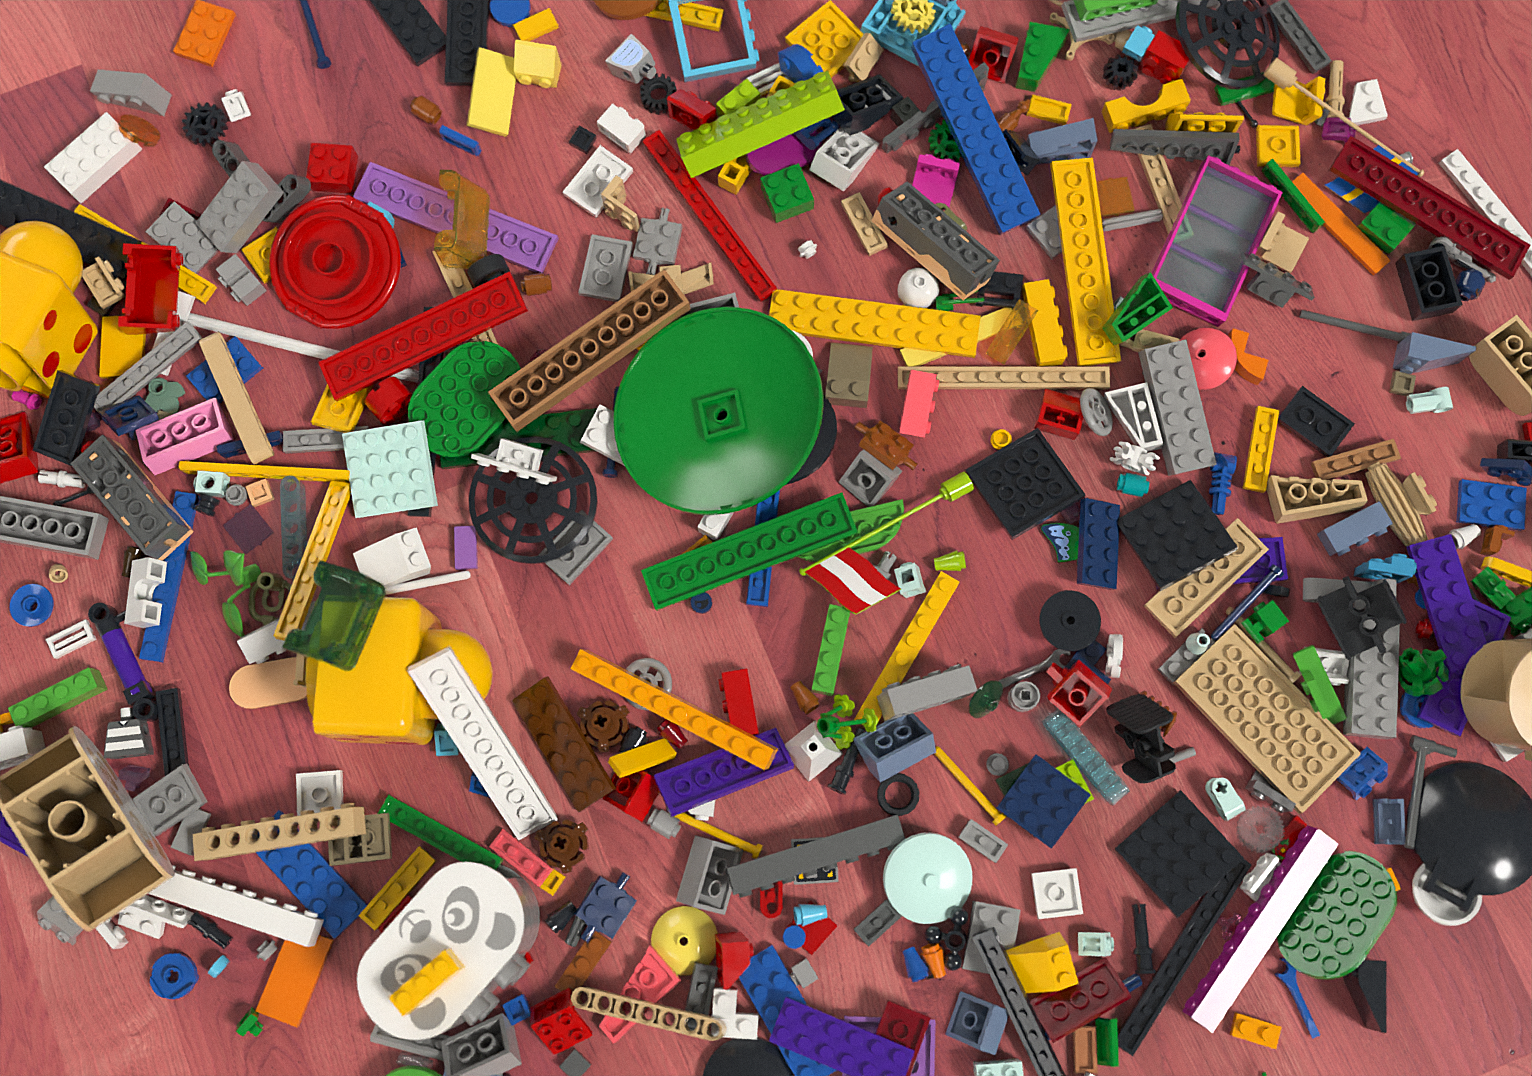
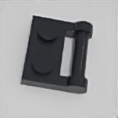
[976,272,1024,311]

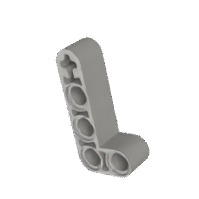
[1302,578,1397,603]

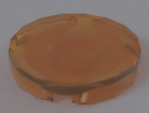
[118,115,160,147]

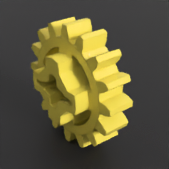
[891,0,936,34]

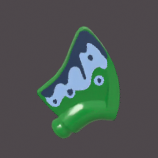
[1041,523,1079,564]

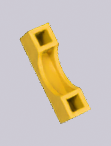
[1101,79,1191,133]

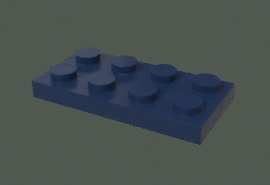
[1077,498,1120,590]

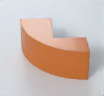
[1227,328,1269,385]

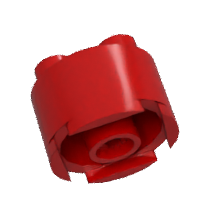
[365,377,413,427]

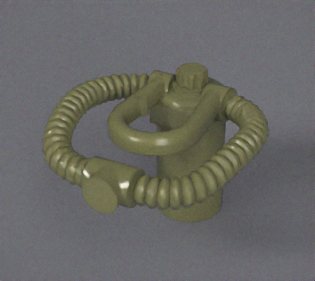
[248,572,292,625]

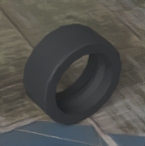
[467,254,510,288]
[877,774,920,816]

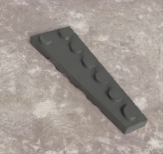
[882,63,989,154]
[1110,129,1240,166]

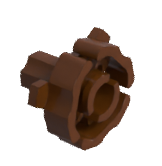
[577,700,630,753]
[535,819,589,874]

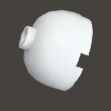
[898,268,939,309]

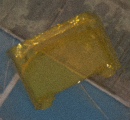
[434,169,490,269]

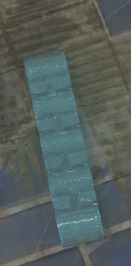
[280,476,307,581]
[1042,708,1130,806]

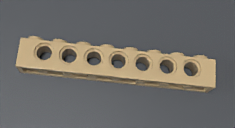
[193,803,366,861]

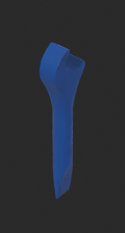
[1275,958,1320,1039]

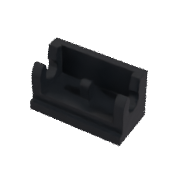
[1002,129,1040,176]

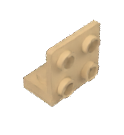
[601,175,639,232]
[1255,212,1309,273]

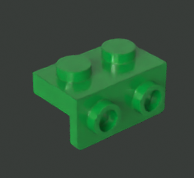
[1496,587,1532,637]

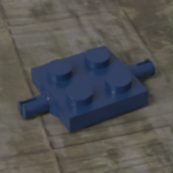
[574,872,637,942]

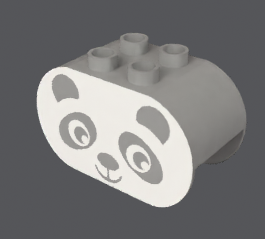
[357,862,540,1040]

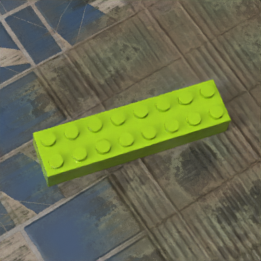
[676,71,844,178]

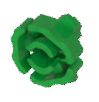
[1398,648,1449,697]

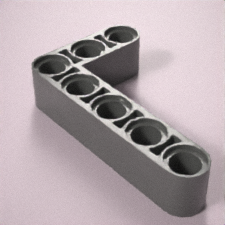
[212,140,311,223]

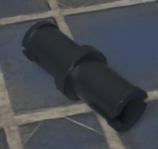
[187,912,233,950]

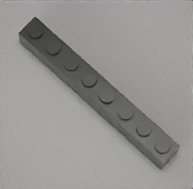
[726,815,905,898]

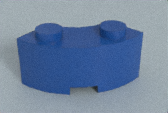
[778,44,823,83]

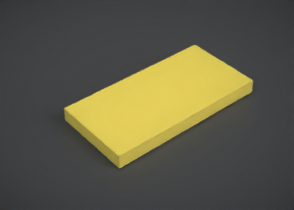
[467,48,516,137]

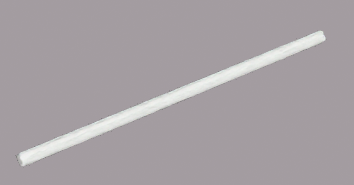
[187,313,419,383]

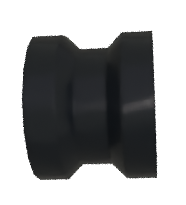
[193,493,220,517]

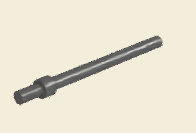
[1299,309,1411,344]

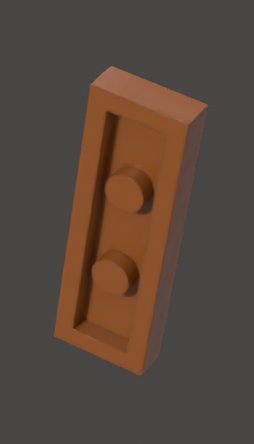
[554,931,612,991]

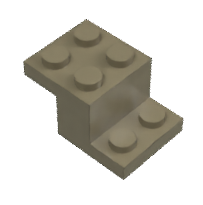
[328,813,392,866]

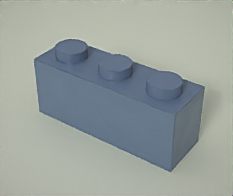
[1317,501,1393,556]

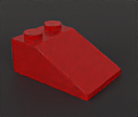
[0,412,39,484]

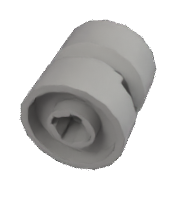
[1007,681,1040,713]

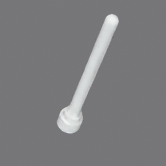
[366,571,471,597]

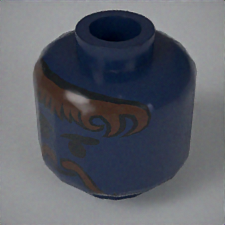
[1456,269,1486,301]

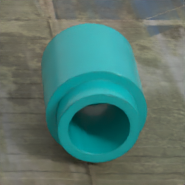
[1116,472,1150,497]

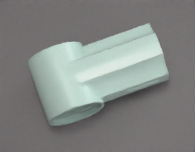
[1406,387,1453,414]

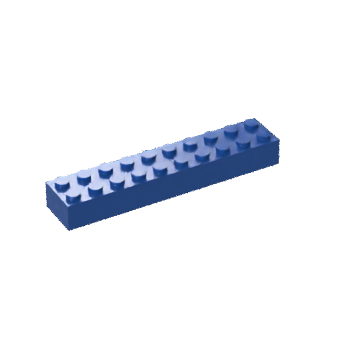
[911,23,1040,235]

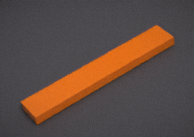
[1292,173,1391,276]

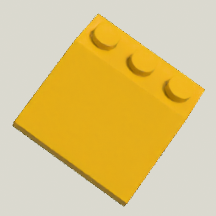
[1165,112,1244,133]

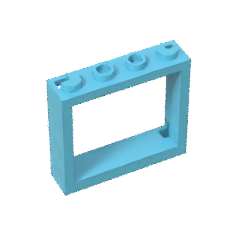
[668,0,759,82]

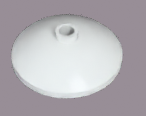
[1412,863,1482,926]

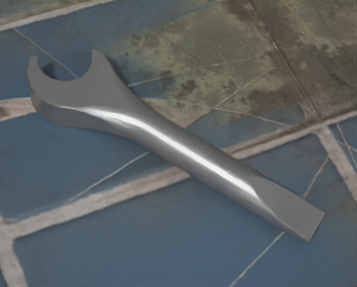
[997,649,1070,689]

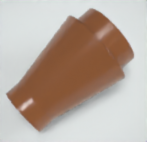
[790,681,820,715]

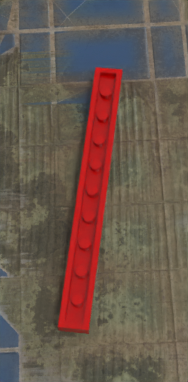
[642,129,777,302]

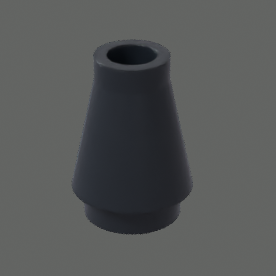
[544,900,577,934]

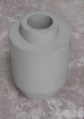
[647,808,681,839]

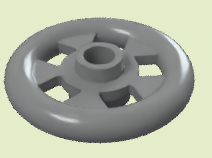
[1080,388,1113,436]
[625,658,672,710]

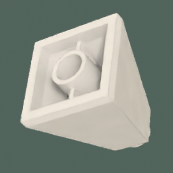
[785,720,843,782]

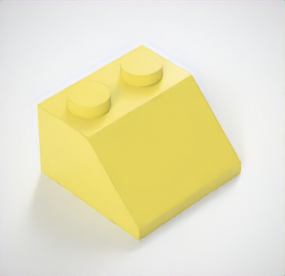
[514,40,561,88]

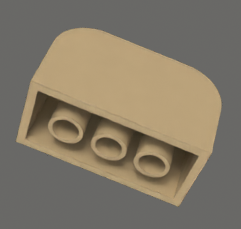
[1469,315,1532,416]

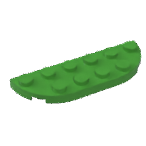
[798,499,904,562]

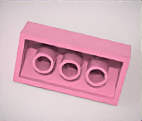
[136,397,234,475]

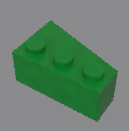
[1015,22,1070,92]
[1102,272,1173,346]

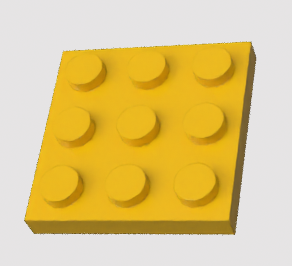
[785,0,864,78]

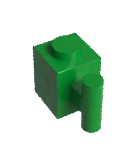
[1241,600,1289,644]

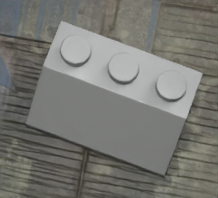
[676,835,743,915]

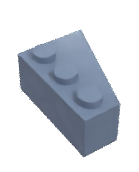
[1026,118,1097,165]

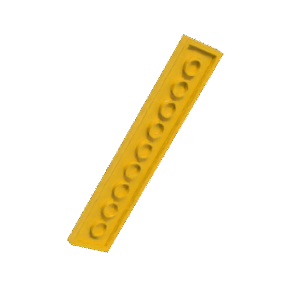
[1050,158,1121,367]
[769,289,981,358]

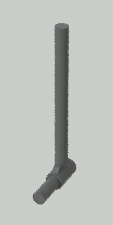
[1404,735,1457,849]

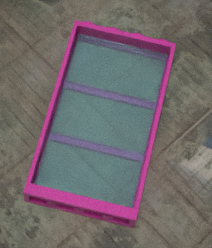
[1151,155,1283,327]

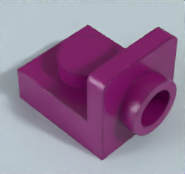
[1322,118,1356,142]

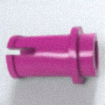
[12,389,42,410]

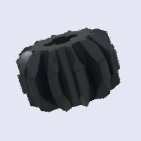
[1103,54,1138,91]

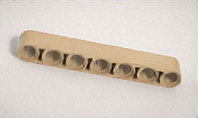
[199,331,274,465]
[571,987,727,1041]

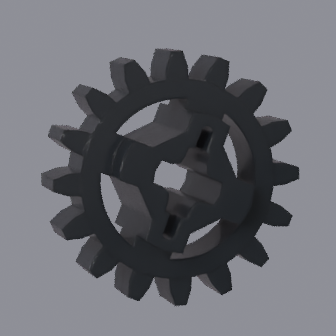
[182,102,229,147]

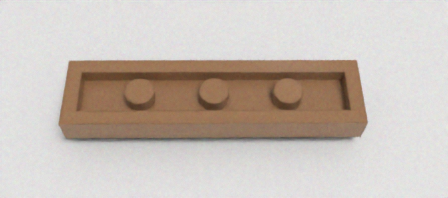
[1311,439,1401,480]

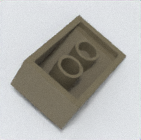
[825,343,873,408]

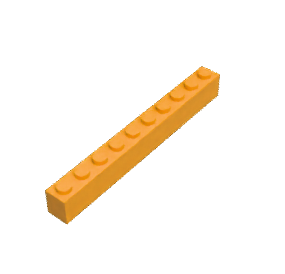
[571,649,778,770]

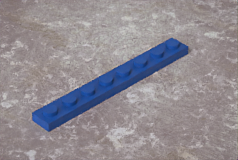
[139,491,199,663]

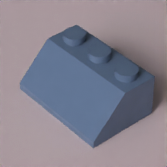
[854,713,936,782]

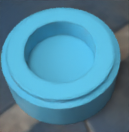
[208,955,229,978]

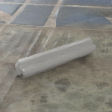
[1102,209,1163,231]

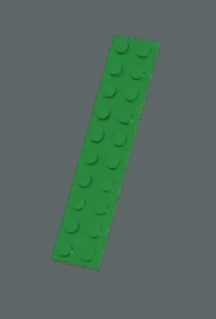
[641,492,858,611]

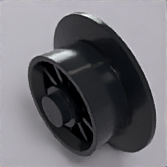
[1039,590,1101,651]

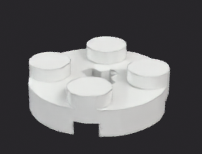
[1105,634,1123,678]

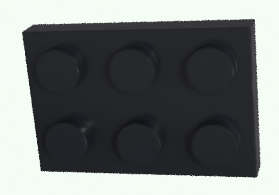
[1278,386,1355,457]

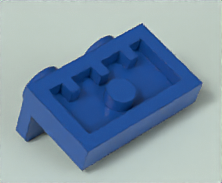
[1336,747,1388,801]

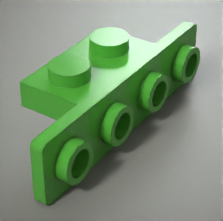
[1293,645,1347,725]

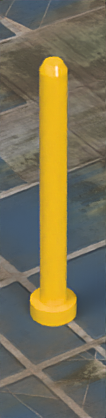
[934,746,1006,826]
[674,812,763,859]

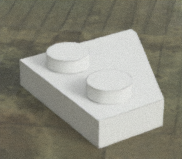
[1349,79,1388,125]

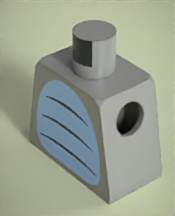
[605,34,656,84]

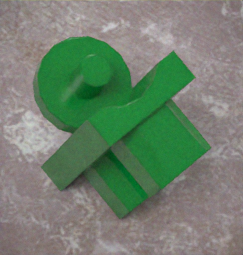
[1470,567,1516,611]

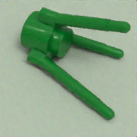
[936,290,984,311]

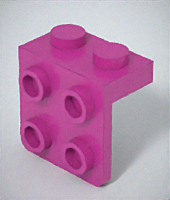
[912,154,960,208]

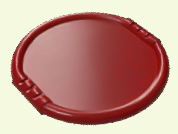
[269,195,401,329]

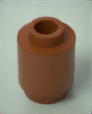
[410,95,442,125]
[521,273,552,296]

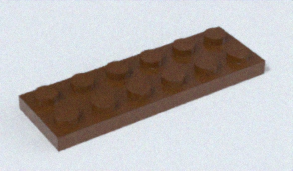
[512,676,616,813]

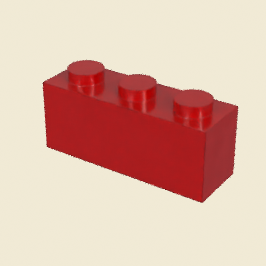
[718,668,759,736]

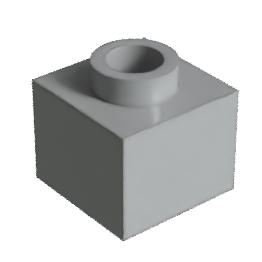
[790,958,819,988]

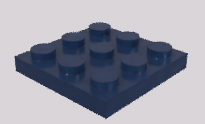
[996,754,1091,849]

